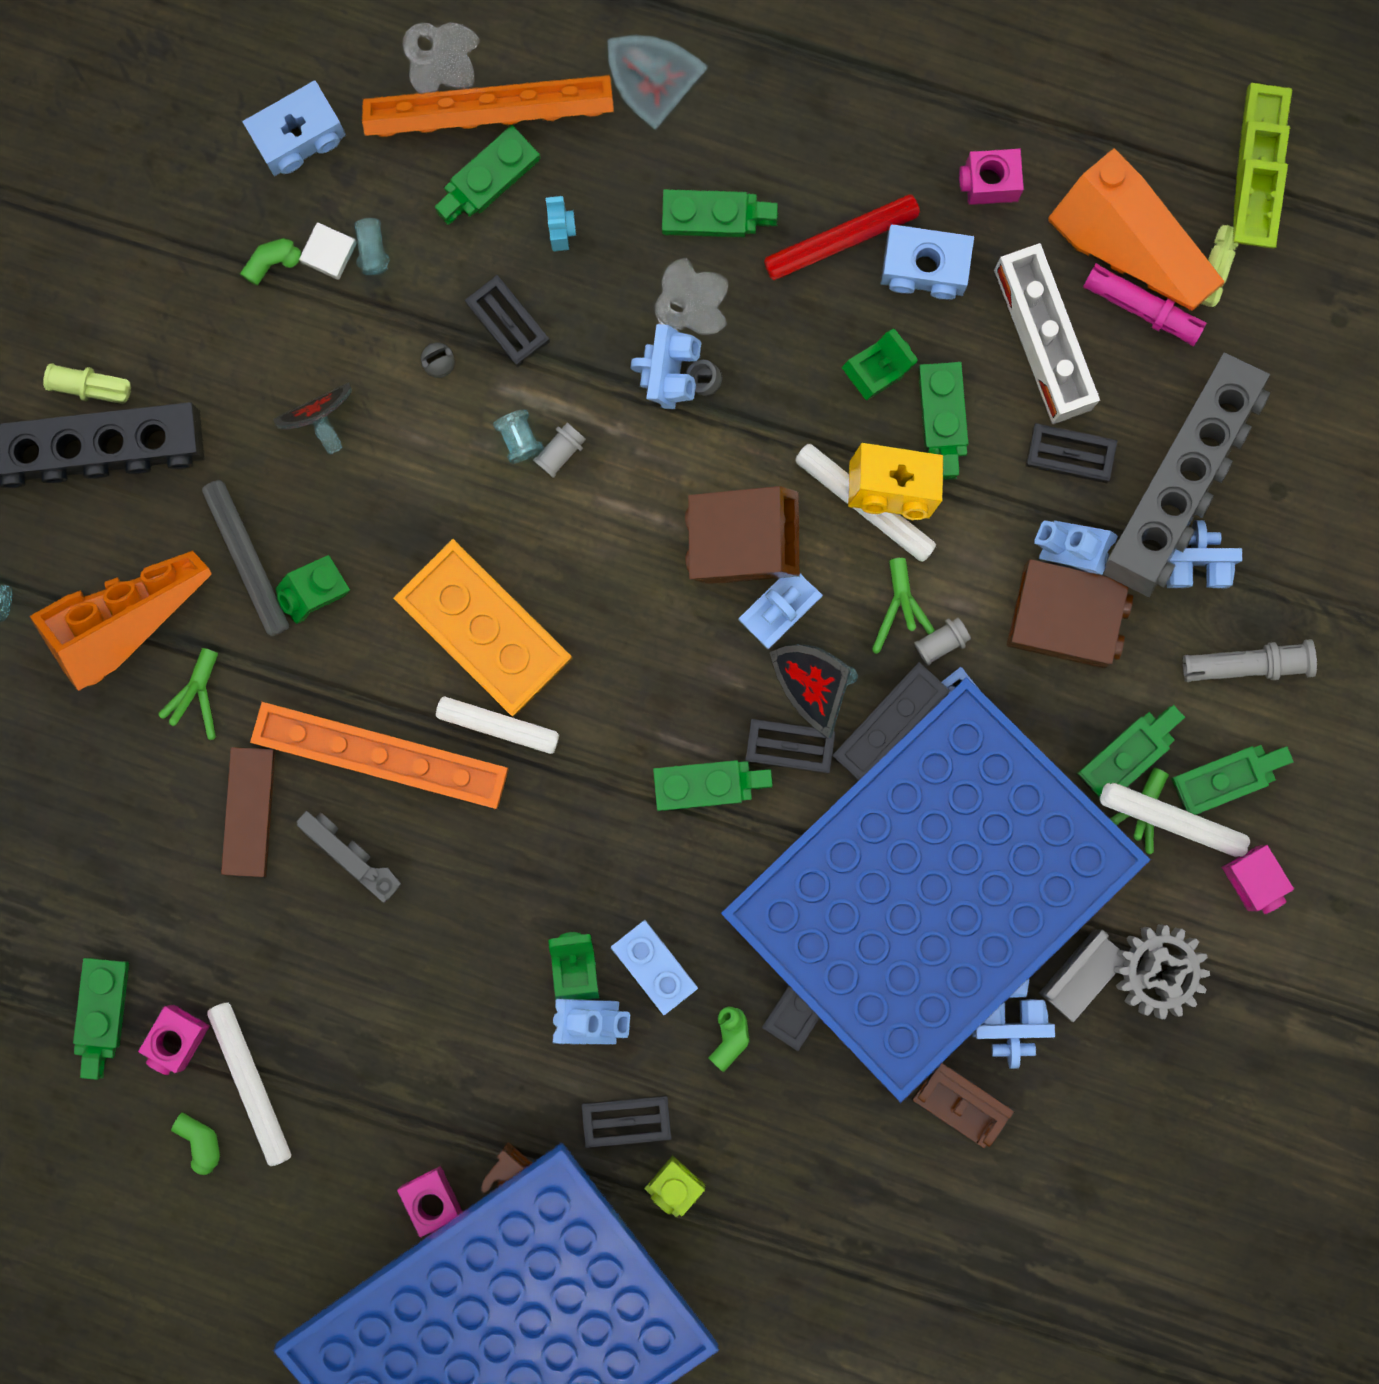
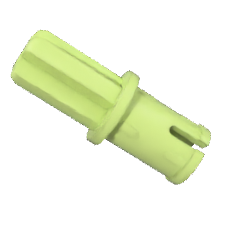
[43,363,131,404]

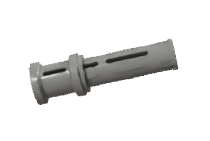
[1183,639,1317,682]

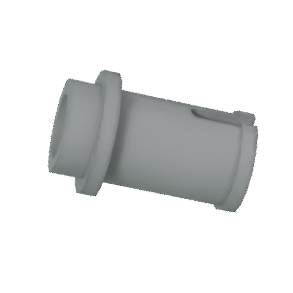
[533,423,586,478]
[914,618,971,666]

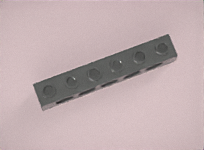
[1103,352,1271,598]

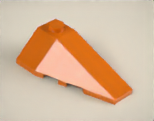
[1048,148,1225,311]
[30,551,212,691]

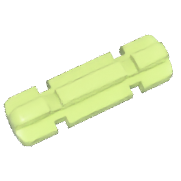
[1201,225,1238,307]

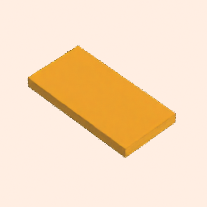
[393,539,572,717]

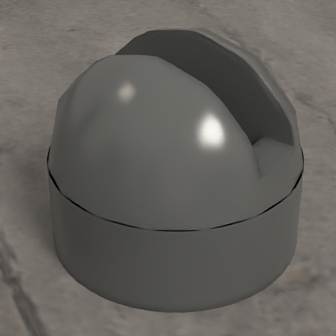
[421,342,455,378]
[686,360,722,396]

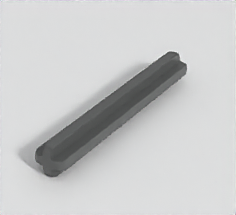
[202,480,289,636]

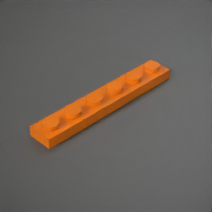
[362,75,614,137]
[250,702,509,810]

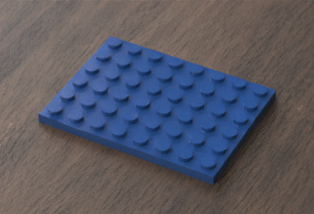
[721,677,1150,1102]
[274,1143,719,1384]

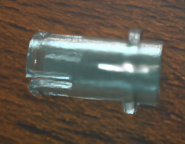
[354,218,390,275]

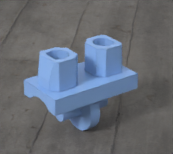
[630,324,701,409]
[1035,520,1118,575]
[1167,520,1242,588]
[738,573,823,649]
[553,999,630,1044]
[972,999,1055,1069]

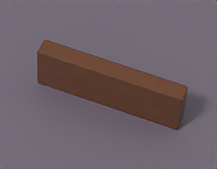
[221,747,276,877]

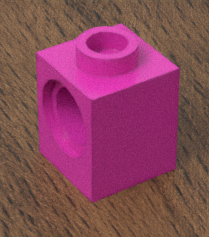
[959,149,1024,205]
[1221,845,1294,914]
[138,1004,210,1075]
[397,1166,463,1237]

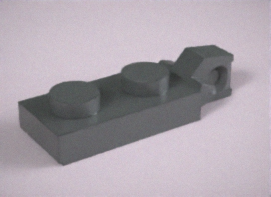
[297,811,401,904]

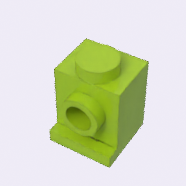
[644,1155,705,1218]

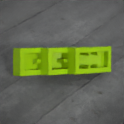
[1232,83,1292,249]

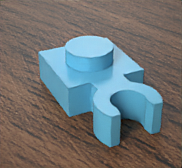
[546,196,576,251]

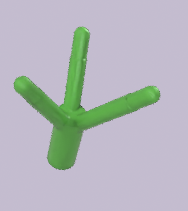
[872,558,935,653]
[159,648,218,740]
[1110,768,1169,854]

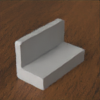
[1039,929,1125,1022]

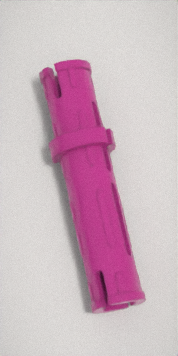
[1083,263,1207,347]

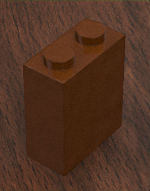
[685,486,800,584]
[1006,559,1133,669]

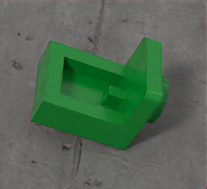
[841,329,918,401]
[275,555,350,624]
[548,932,599,1000]

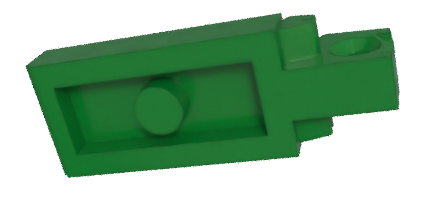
[435,125,541,225]
[662,189,778,237]
[918,362,968,480]
[1076,705,1185,799]
[1171,745,1294,815]
[653,760,773,811]
[73,958,129,1080]

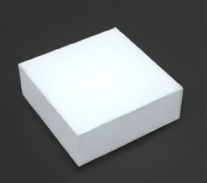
[299,222,357,280]

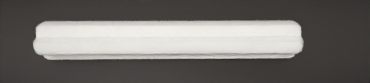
[796,444,936,562]
[1100,783,1250,857]
[207,1003,291,1166]

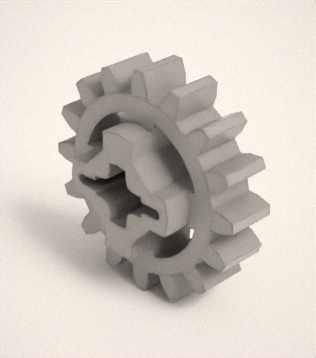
[1114,924,1210,1019]

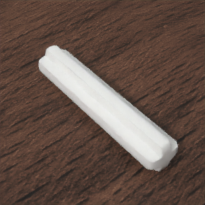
[436,697,559,754]

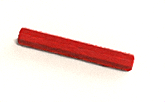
[764,195,920,280]

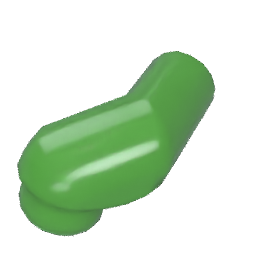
[240,238,301,286]
[708,1006,749,1072]
[171,1112,220,1175]

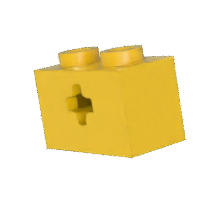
[848,443,943,520]

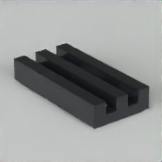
[465,275,550,368]
[1025,423,1118,483]
[745,719,835,774]
[582,1095,671,1148]

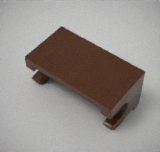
[912,1063,1014,1148]
[482,1142,533,1193]

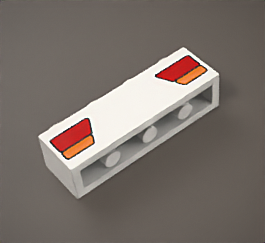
[994,243,1100,424]

